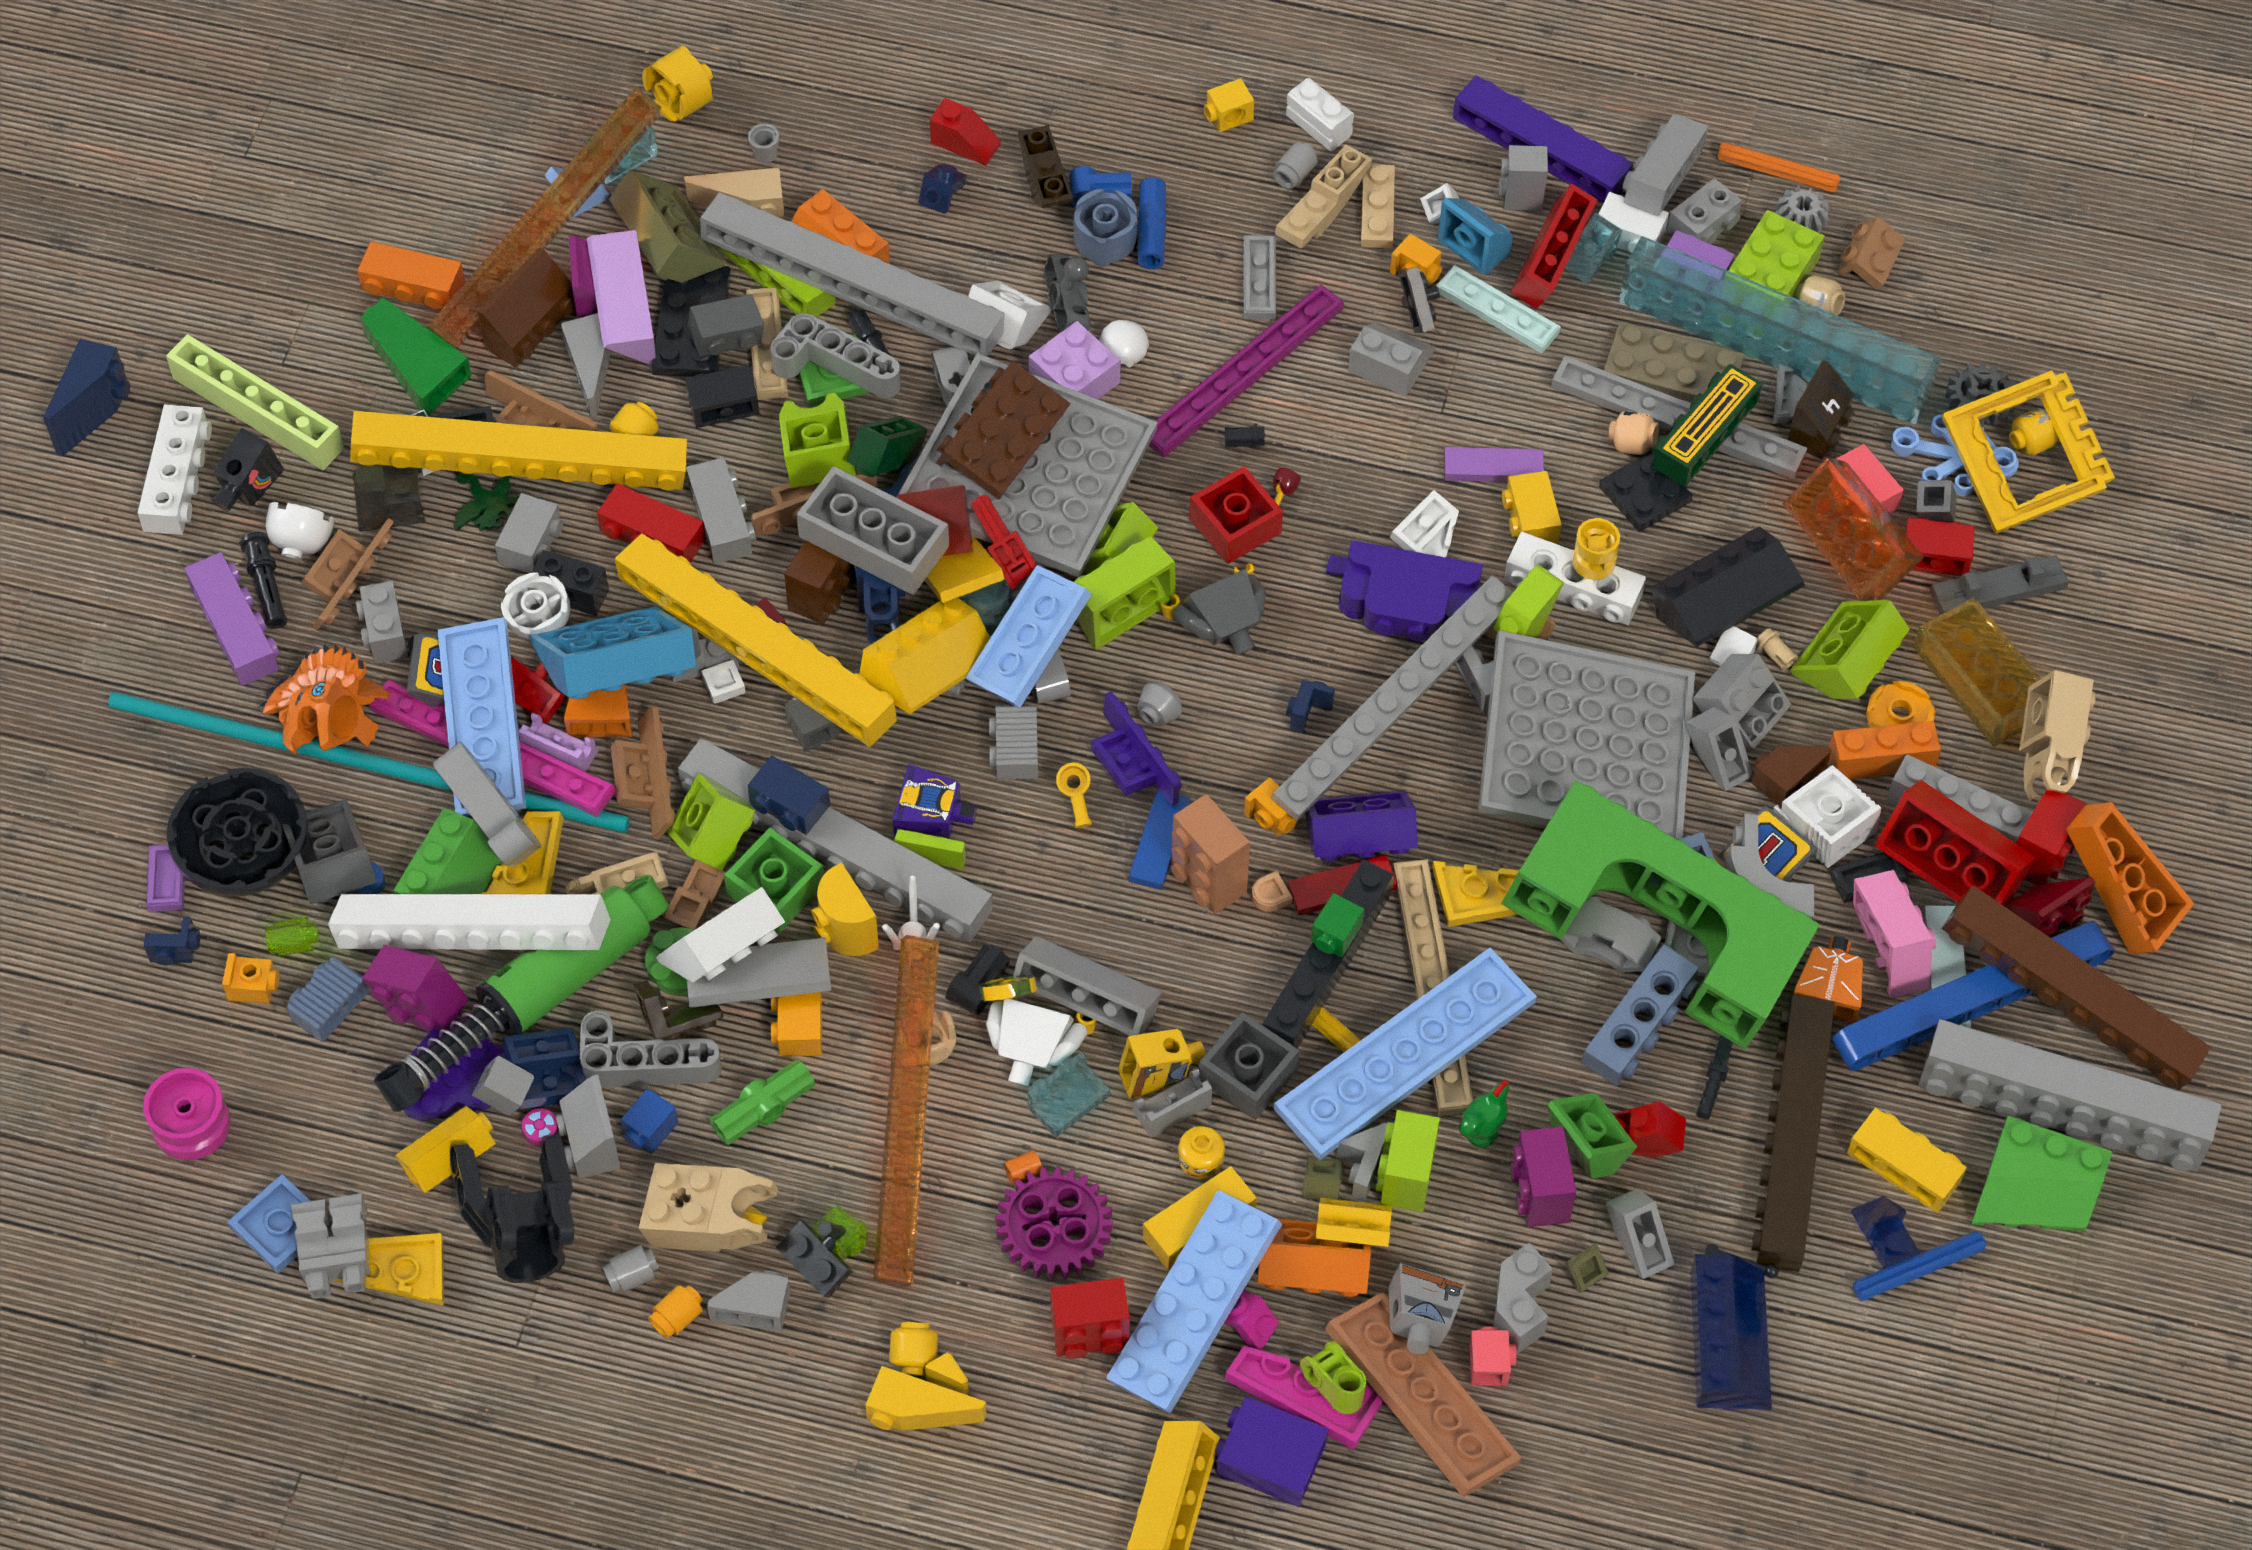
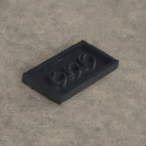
[652,266,731,377]

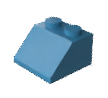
[1438,198,1513,276]

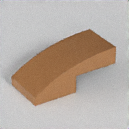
[663,860,726,930]

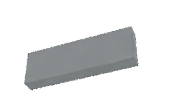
[1243,235,1276,320]

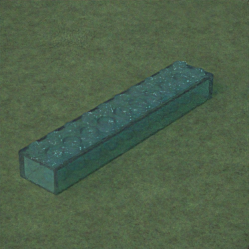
[1619,236,1941,424]

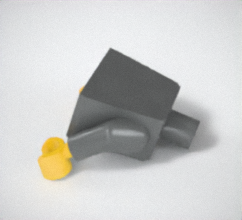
[1160,563,1266,656]

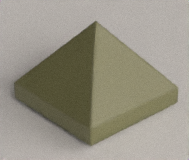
[1566,1244,1609,1293]

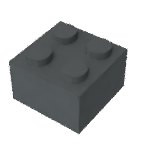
[1199,1012,1299,1120]

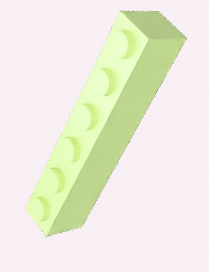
[166,334,344,471]

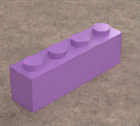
[184,552,280,686]

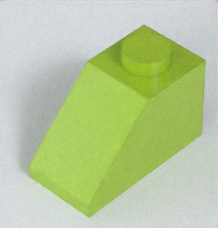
[1493,564,1565,638]

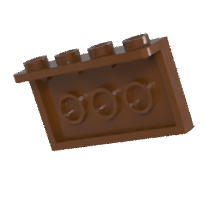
[936,360,1071,500]

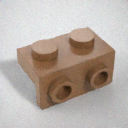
[1837,216,1906,289]

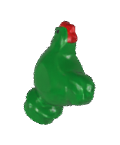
[1459,1079,1510,1148]

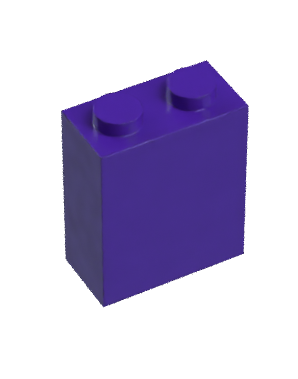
[1214,1396,1329,1507]

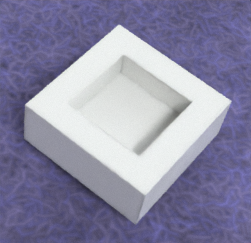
[701,660,746,704]

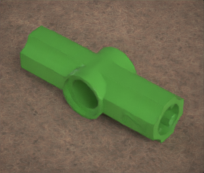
[709,1059,815,1145]

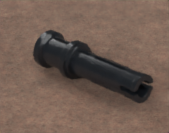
[239,532,287,629]

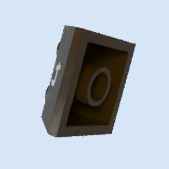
[1788,360,1855,460]

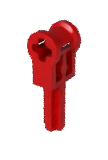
[971,494,1038,590]

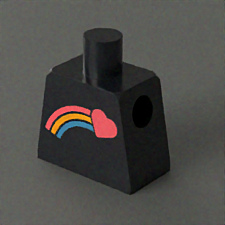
[213,428,284,512]

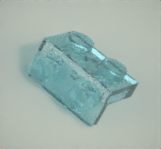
[1028,1052,1110,1137]

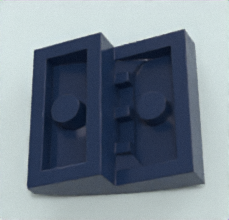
[503,1027,586,1109]

